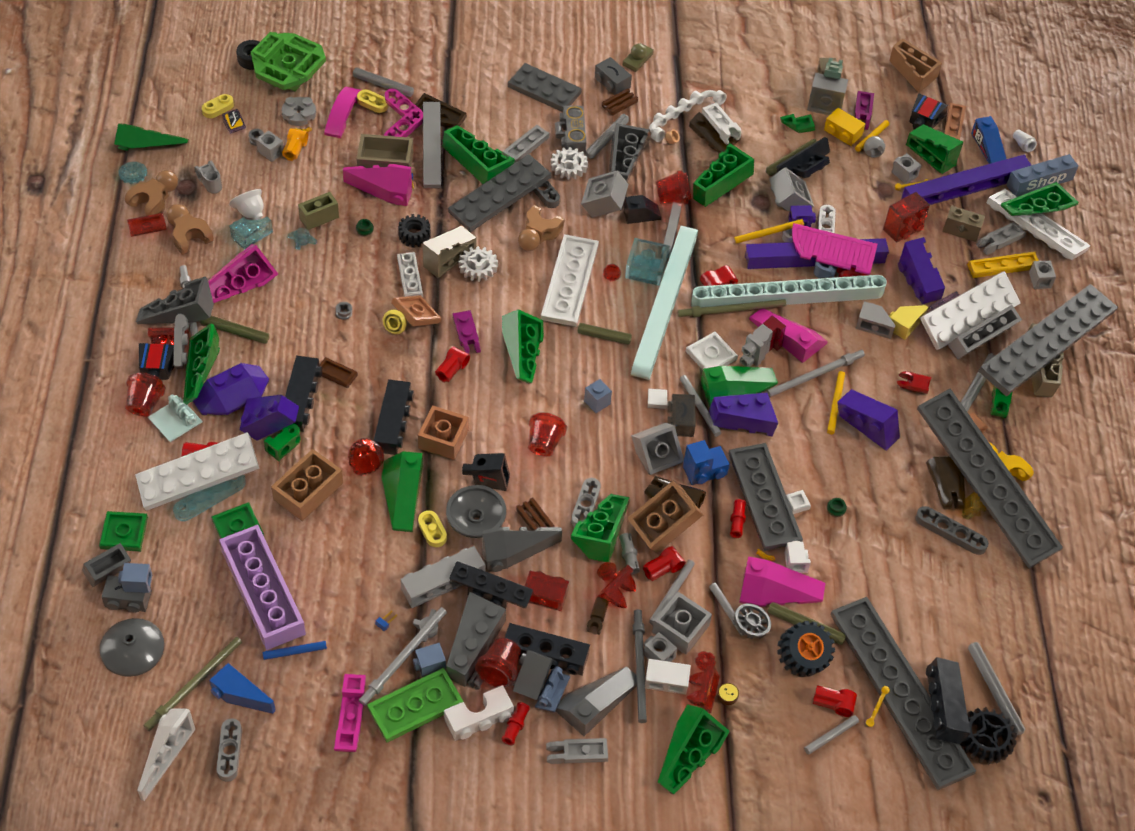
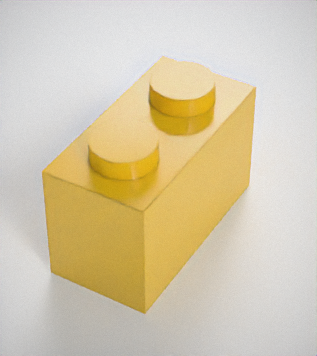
[824,108,865,146]

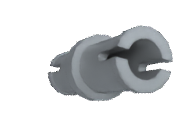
[619,533,640,575]

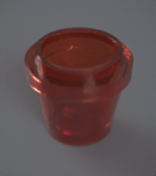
[656,170,692,205]
[125,373,166,417]
[528,412,567,457]
[475,638,521,688]

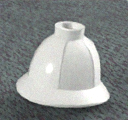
[229,189,264,222]

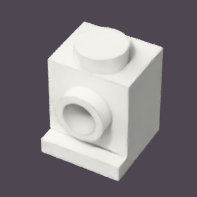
[785,541,811,573]

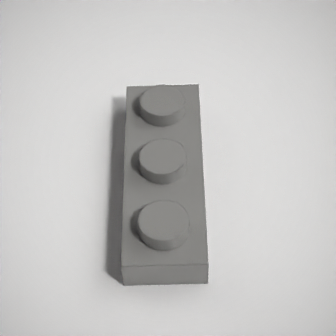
[503,125,550,163]

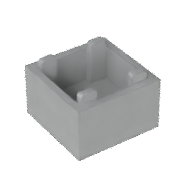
[807,73,848,115]
[581,170,629,218]

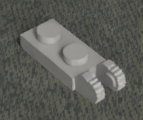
[976,222,1026,255]
[174,314,189,369]
[546,738,608,764]

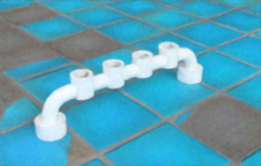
[649,90,727,142]

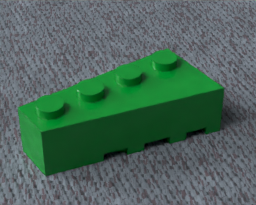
[442,125,515,184]
[693,143,754,207]

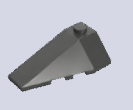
[136,277,214,324]
[482,527,562,572]
[556,666,637,736]

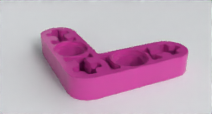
[384,88,423,137]

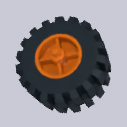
[777,621,835,677]

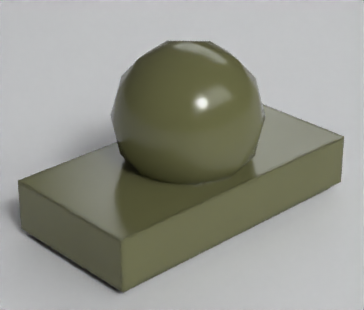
[622,43,654,72]

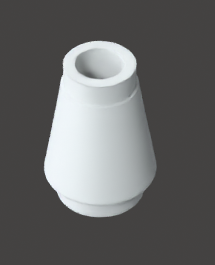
[1013,130,1037,152]

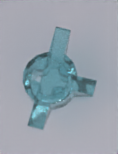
[287,228,317,250]

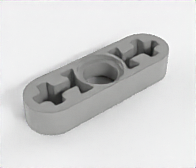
[571,478,601,528]
[217,718,242,782]

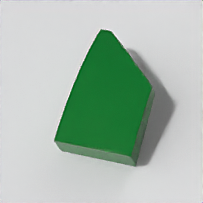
[780,114,815,133]

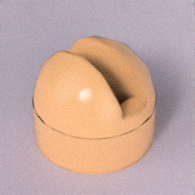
[665,129,680,144]

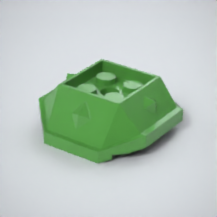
[251,32,326,91]

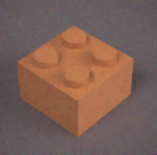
[418,405,469,460]

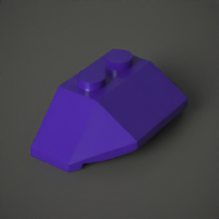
[193,363,269,415]

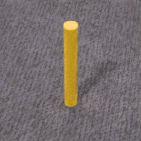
[855,120,890,152]

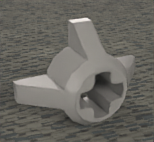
[413,609,438,642]

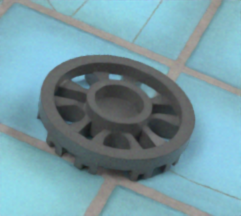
[733,603,771,639]

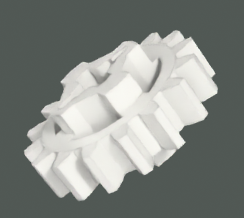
[551,147,588,180]
[459,246,498,282]

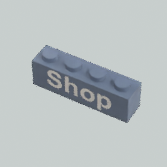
[1006,154,1079,197]

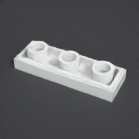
[397,252,423,297]

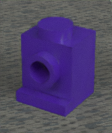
[788,205,816,227]

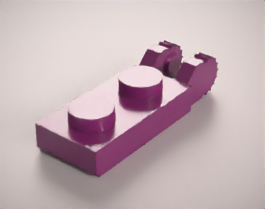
[854,91,874,130]
[453,310,481,354]

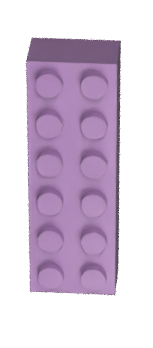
[219,525,306,651]

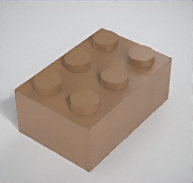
[271,449,343,521]
[627,480,703,553]

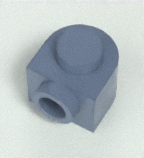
[814,262,837,279]

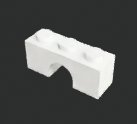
[444,685,514,741]

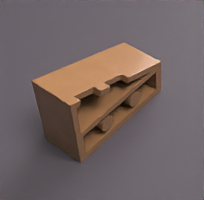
[889,38,942,93]

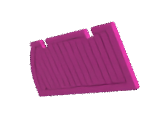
[792,223,878,275]

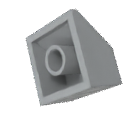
[769,167,814,211]
[631,423,684,475]

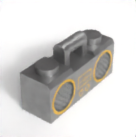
[555,106,586,154]

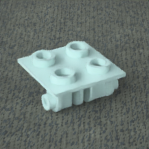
[148,394,203,442]

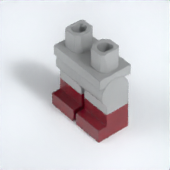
[740,315,786,367]

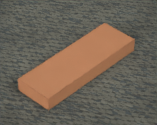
[944,103,966,140]

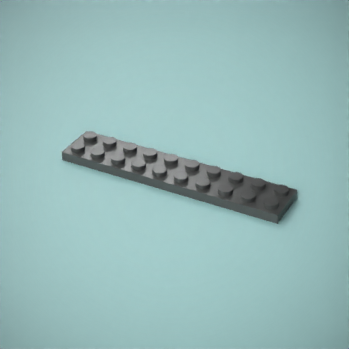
[978,284,1118,396]
[917,388,1063,569]
[830,597,976,790]

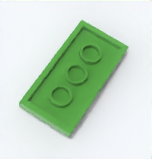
[367,668,464,743]

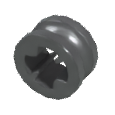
[249,129,264,146]
[336,302,352,320]

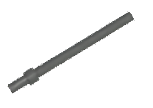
[632,609,647,723]

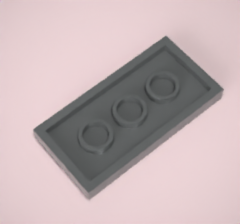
[508,63,582,112]

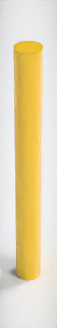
[734,219,804,244]
[827,371,845,435]

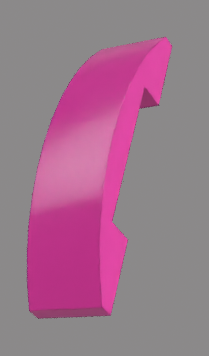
[324,87,361,139]
[334,674,366,752]

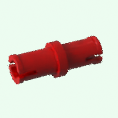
[730,499,746,538]
[501,702,530,746]

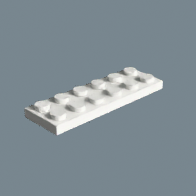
[986,189,1090,260]
[541,234,599,327]
[920,271,1021,350]
[135,432,259,511]

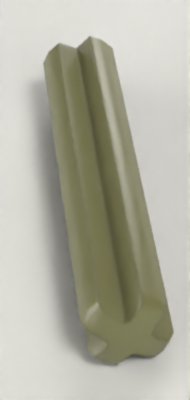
[577,323,632,344]

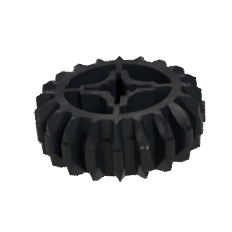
[960,707,1017,765]

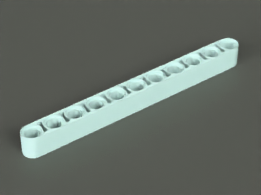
[631,226,698,380]
[691,275,887,308]

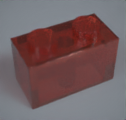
[525,570,569,612]

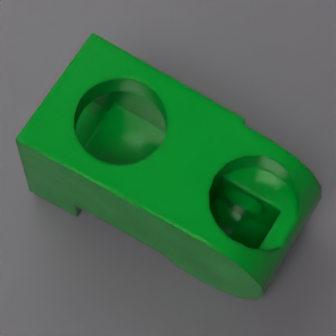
[990,386,1012,418]
[264,424,301,461]

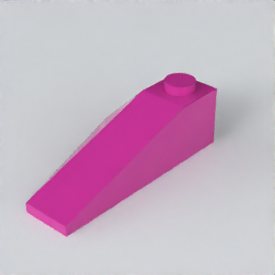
[343,164,412,206]
[208,244,278,303]
[749,309,828,363]
[739,556,825,607]

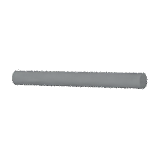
[680,375,721,437]
[649,560,695,625]

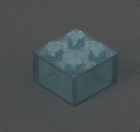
[625,238,670,286]

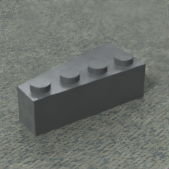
[609,123,650,182]
[446,592,506,687]

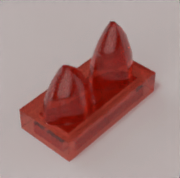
[148,327,189,345]
[597,565,636,608]
[686,665,720,713]

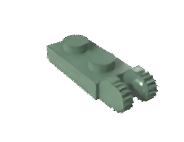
[824,57,843,80]

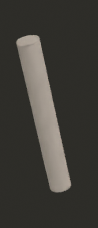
[709,583,745,636]
[804,715,859,755]

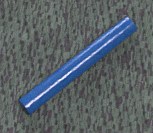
[263,641,327,660]

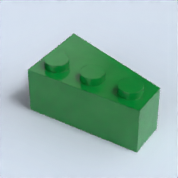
[906,124,963,174]

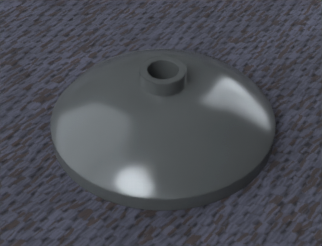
[446,485,506,538]
[100,618,165,677]

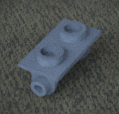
[535,667,570,712]

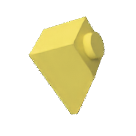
[889,305,928,340]

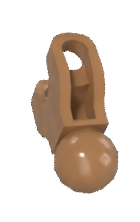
[125,170,178,219]
[166,204,214,255]
[518,205,565,251]

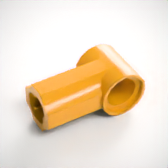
[282,128,309,161]

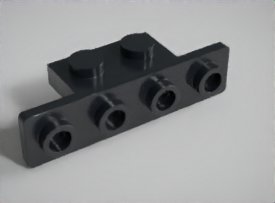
[776,137,830,178]
[449,561,533,609]

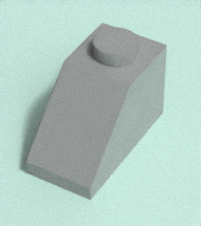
[856,301,895,339]

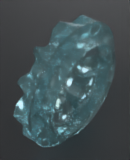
[119,162,148,185]

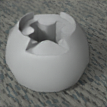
[864,136,886,158]

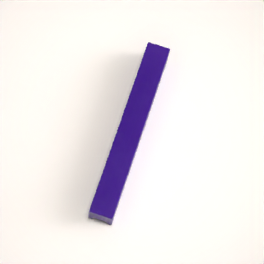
[901,154,1031,211]
[745,238,889,269]

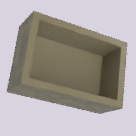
[357,134,414,168]

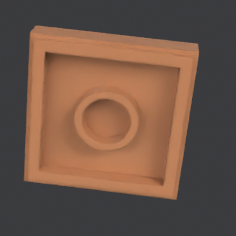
[391,295,442,326]

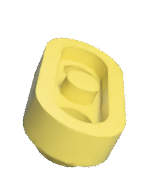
[357,90,388,113]
[202,94,234,118]
[418,511,447,547]

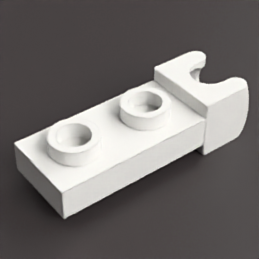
[702,102,741,144]

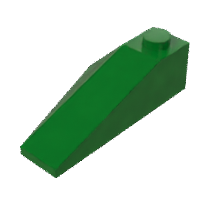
[114,123,189,151]
[1001,182,1079,216]
[502,309,544,384]
[183,324,220,405]
[701,366,778,407]
[381,451,423,532]
[571,494,630,563]
[657,704,730,794]

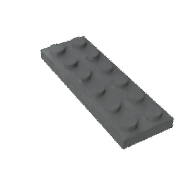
[448,154,552,232]
[728,443,803,551]

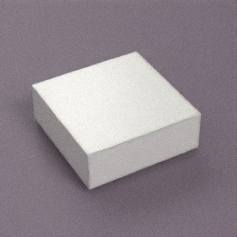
[648,389,667,409]
[786,490,811,514]

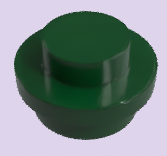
[356,219,374,236]
[827,498,847,517]

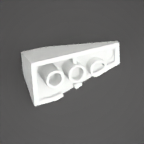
[137,709,195,801]

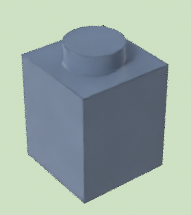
[584,379,612,413]
[118,563,153,593]
[413,643,446,678]

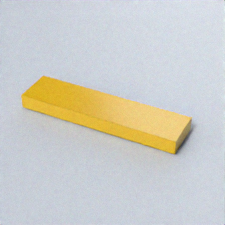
[967,252,1039,278]

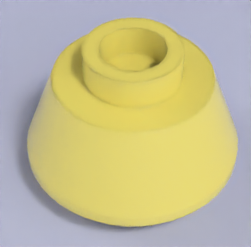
[383,310,407,334]

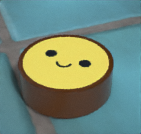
[717,683,739,705]

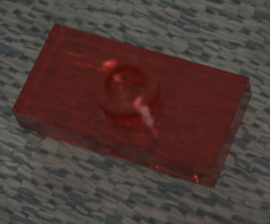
[127,213,167,237]

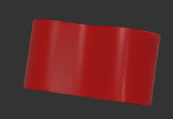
[700,265,738,286]

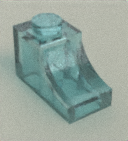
[229,216,273,250]

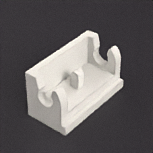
[645,659,691,695]

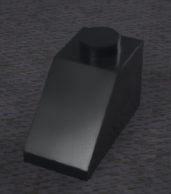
[624,195,662,224]

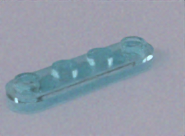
[173,475,246,521]

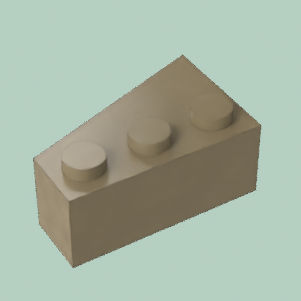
[422,226,477,278]

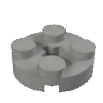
[282,97,316,126]

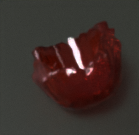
[348,438,384,476]

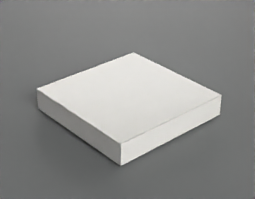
[686,332,738,370]

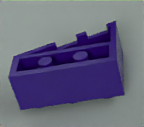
[898,237,945,305]
[837,389,900,451]
[709,393,778,437]
[239,395,299,441]

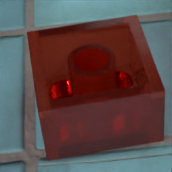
[883,192,930,243]

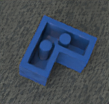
[683,440,730,485]

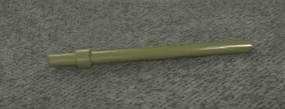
[677,299,786,317]
[143,637,242,731]

